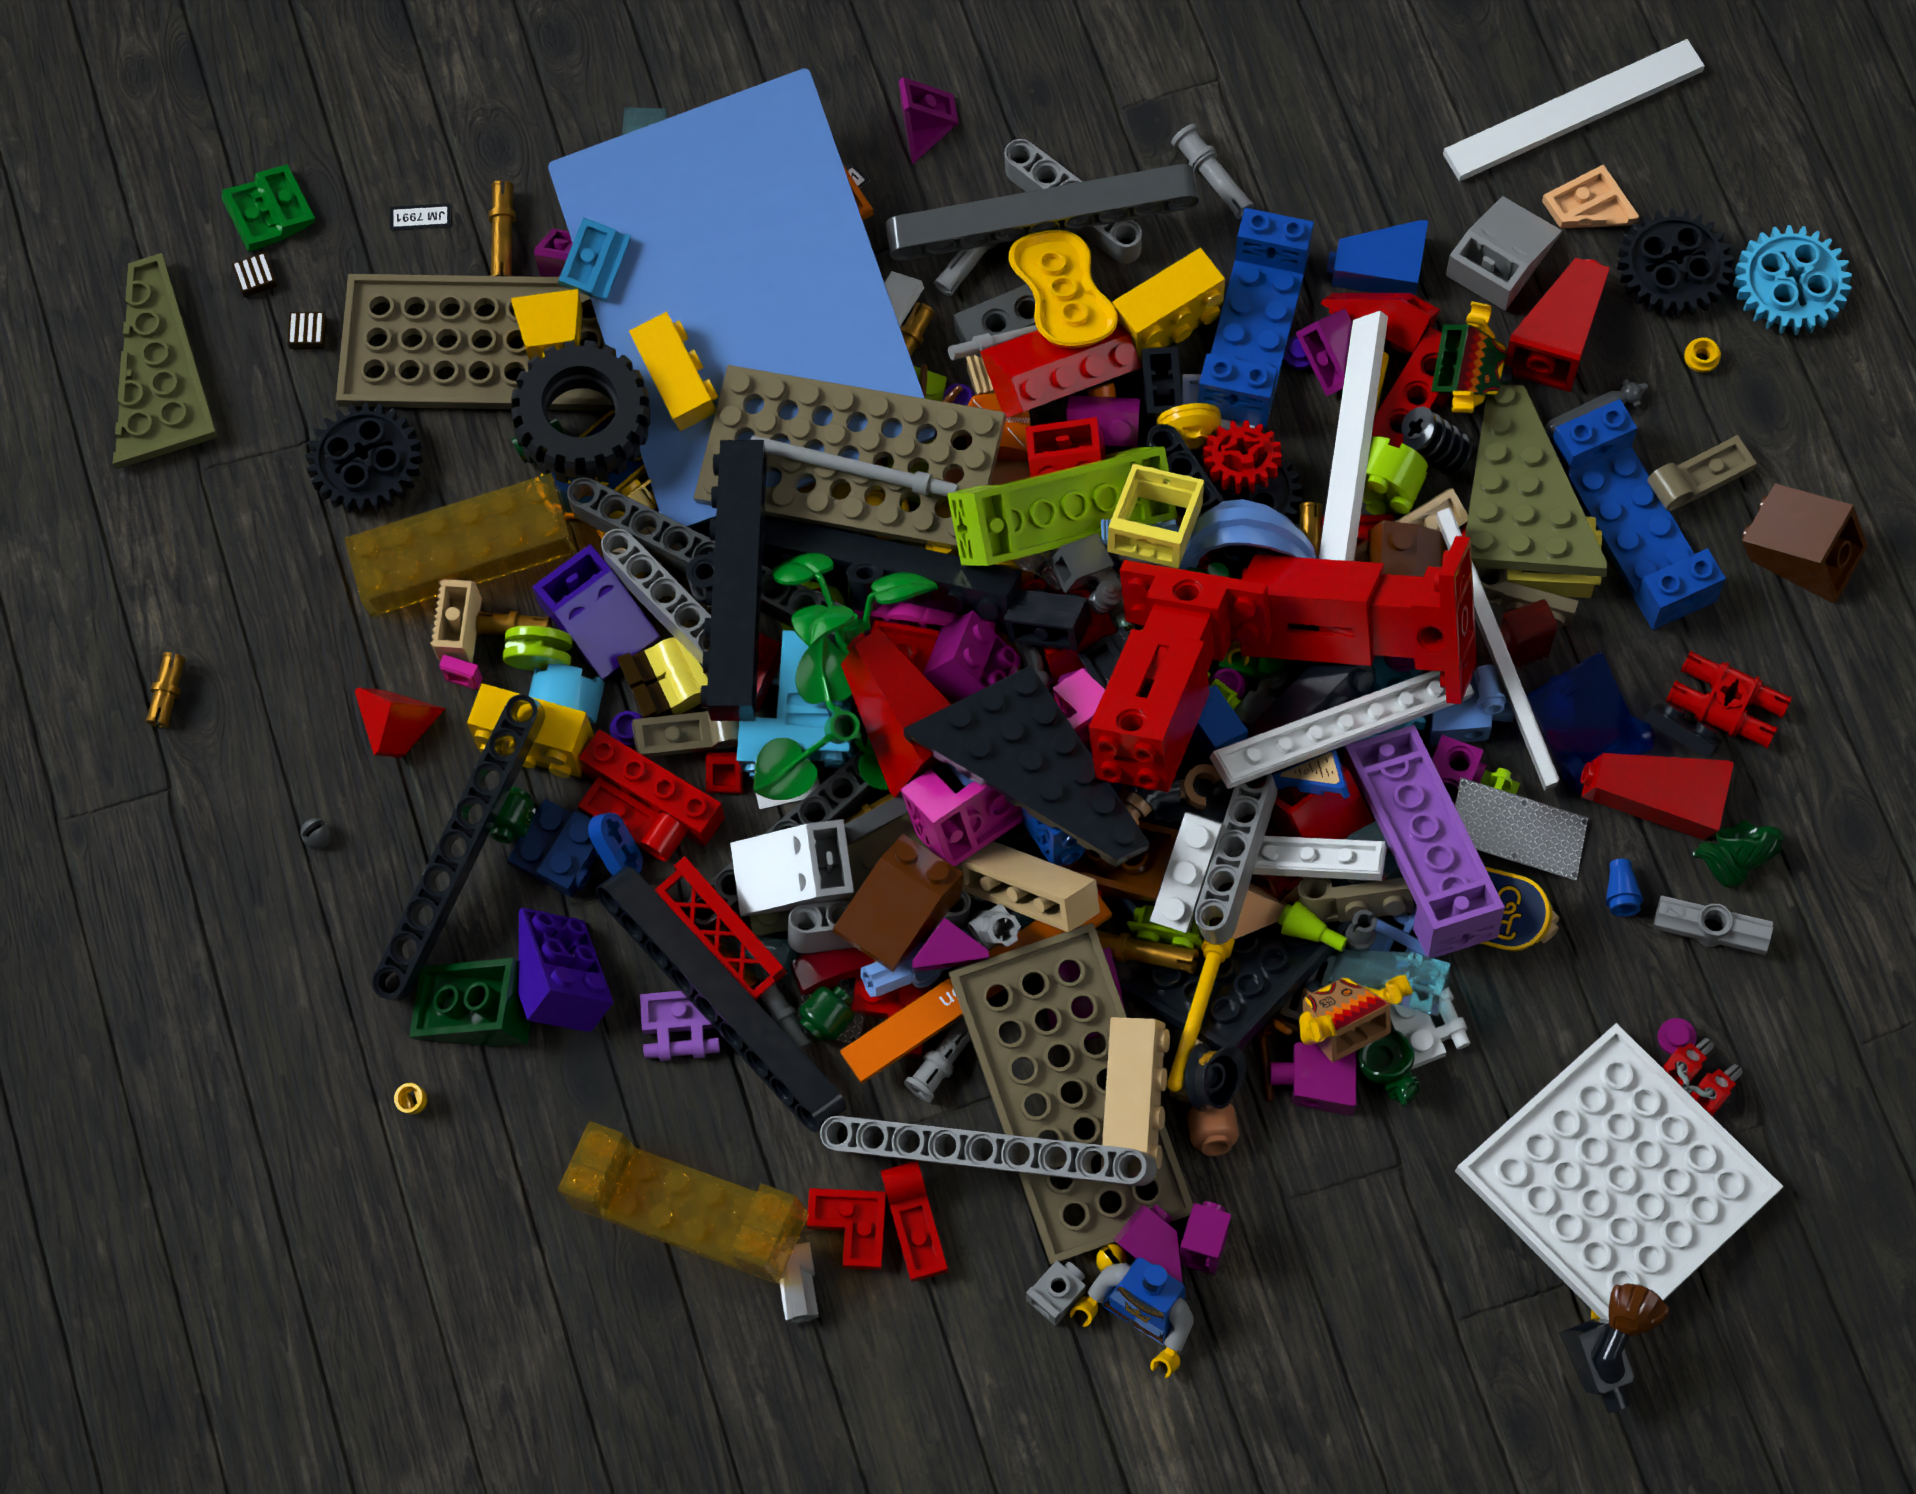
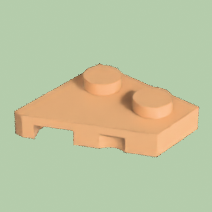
[1542,164,1639,229]

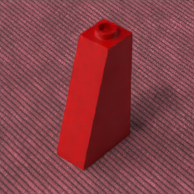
[1580,753,1734,840]

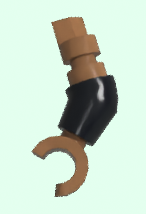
[1124,764,1222,825]

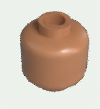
[1186,1103,1239,1156]

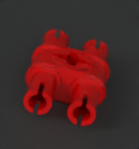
[1665,650,1792,749]

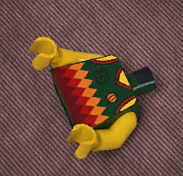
[1431,301,1513,413]

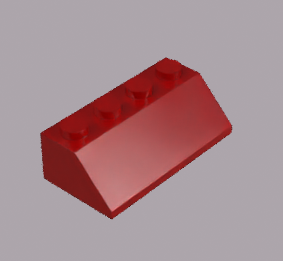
[980,323,1142,418]

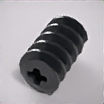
[1401,406,1475,476]

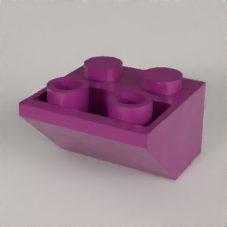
[1067,395,1140,455]
[923,610,1021,702]

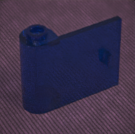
[1526,651,1655,794]

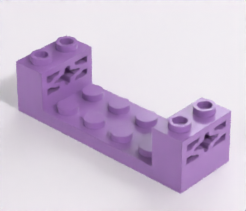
[1342,725,1505,960]

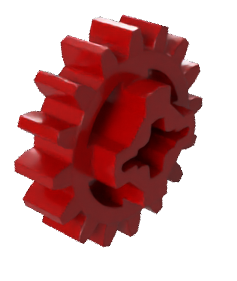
[1203,420,1282,494]

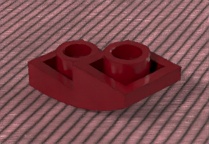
[790,947,876,995]

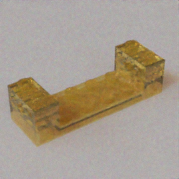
[557,1121,809,1284]

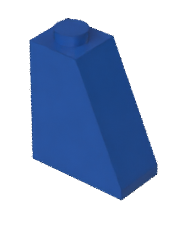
[1327,220,1428,296]

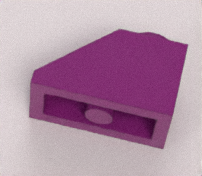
[1295,308,1353,397]
[1113,1204,1182,1283]

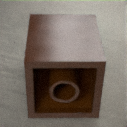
[1742,483,1868,603]

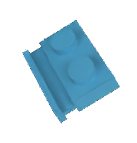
[558,217,631,302]

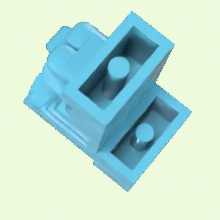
[737,630,856,778]

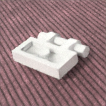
[1390,975,1471,1070]

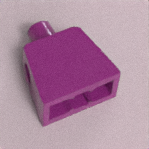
[1270,1042,1356,1116]

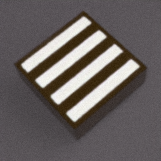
[232,252,277,298]
[287,312,327,349]

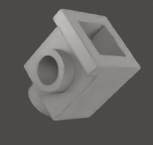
[1026,1260,1086,1326]

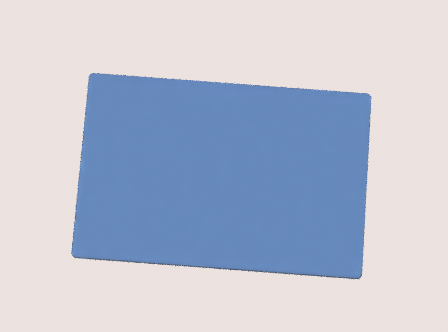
[548,68,937,528]

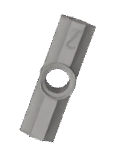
[1653,895,1773,955]
[966,903,1021,950]

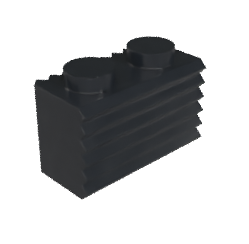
[1004,589,1092,652]

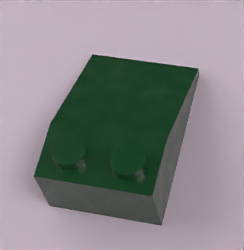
[409,958,531,1047]

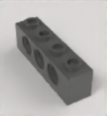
[954,284,1036,356]

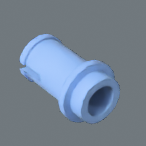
[1474,665,1507,715]

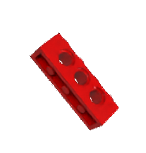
[1371,327,1450,448]
[578,729,725,847]

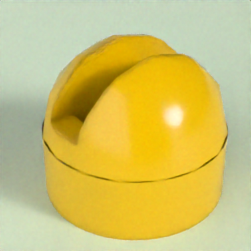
[394,1083,428,1115]
[1096,1244,1127,1272]

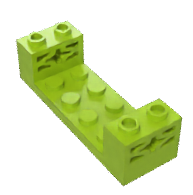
[947,447,1178,566]

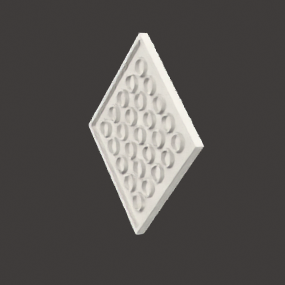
[1455,1023,1784,1320]

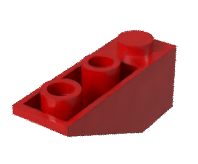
[1321,293,1441,353]

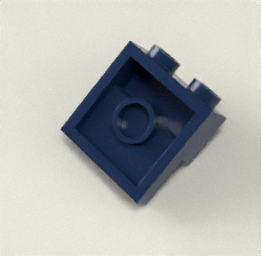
[507,799,601,898]

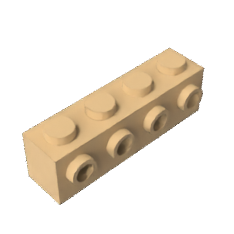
[957,841,1100,932]
[1101,1017,1170,1178]

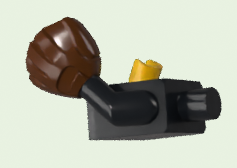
[1559,1283,1670,1413]

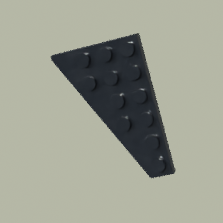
[904,665,1150,867]
[1119,884,1352,1051]

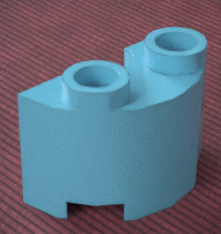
[529,664,605,724]

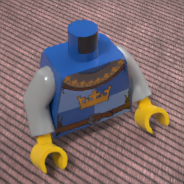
[1070,1257,1194,1378]

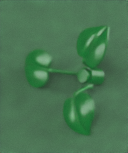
[772,553,938,655]
[754,637,889,800]

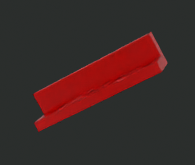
[655,856,787,1001]

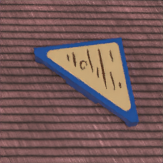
[1272,749,1350,799]

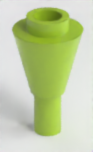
[1278,900,1348,952]

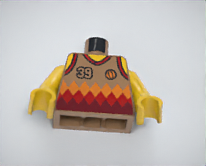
[1299,975,1414,1063]

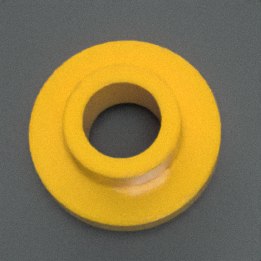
[1684,338,1721,373]

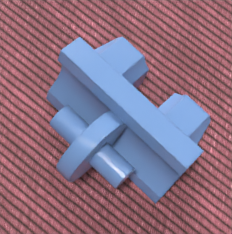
[1368,907,1433,974]

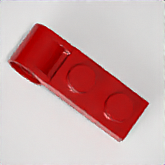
[578,776,688,862]
[880,1161,948,1283]

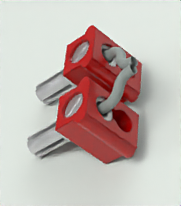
[1662,1038,1742,1116]

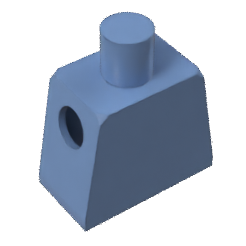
[1429,674,1514,745]

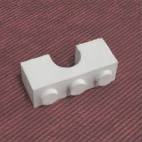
[1150,812,1223,933]

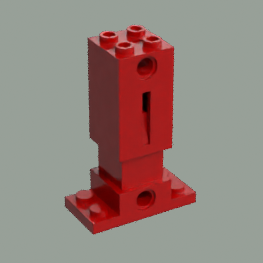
[1240,536,1477,704]
[1089,560,1272,792]

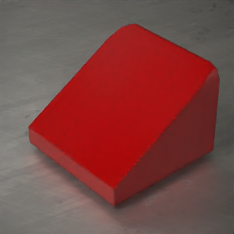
[706,752,744,793]

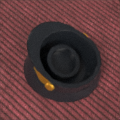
[1184,1043,1246,1112]

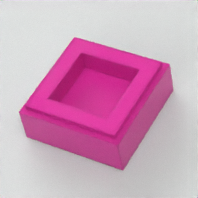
[439,655,483,690]

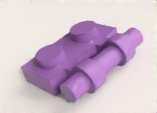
[640,991,720,1062]

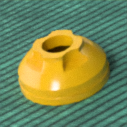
[1156,403,1222,450]

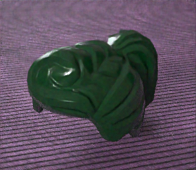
[1692,820,1785,888]
[1356,1030,1421,1106]

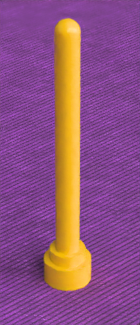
[1167,937,1235,1092]

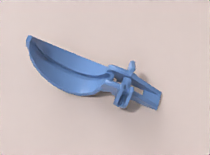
[1101,499,1318,570]

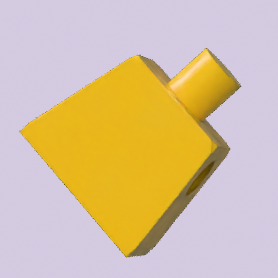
[511,289,583,361]

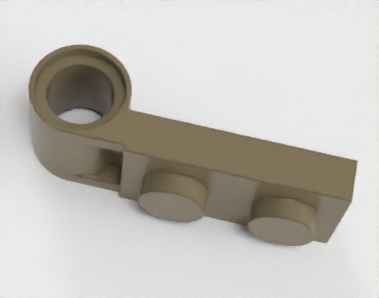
[1647,435,1757,511]
[1475,567,1578,627]
[632,711,739,758]
[1298,877,1415,923]

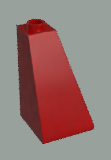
[1504,258,1610,392]
[841,628,951,798]

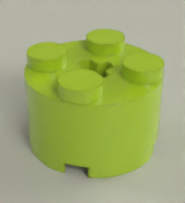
[1362,436,1428,515]

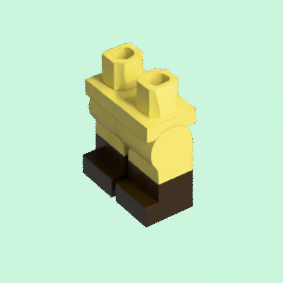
[617,637,710,718]

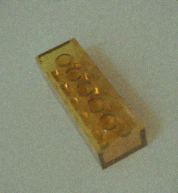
[345,473,578,617]

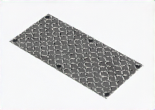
[1455,777,1588,881]

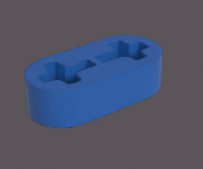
[588,813,643,876]

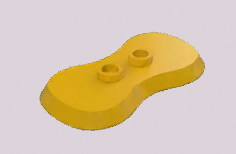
[1009,230,1118,349]

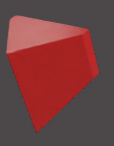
[355,687,446,758]

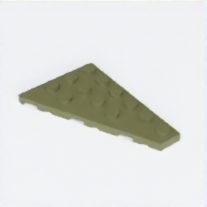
[1465,384,1607,577]

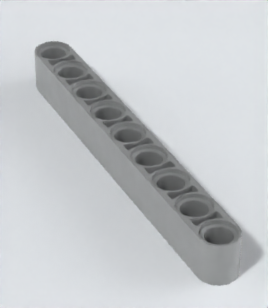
[820,1116,1157,1186]

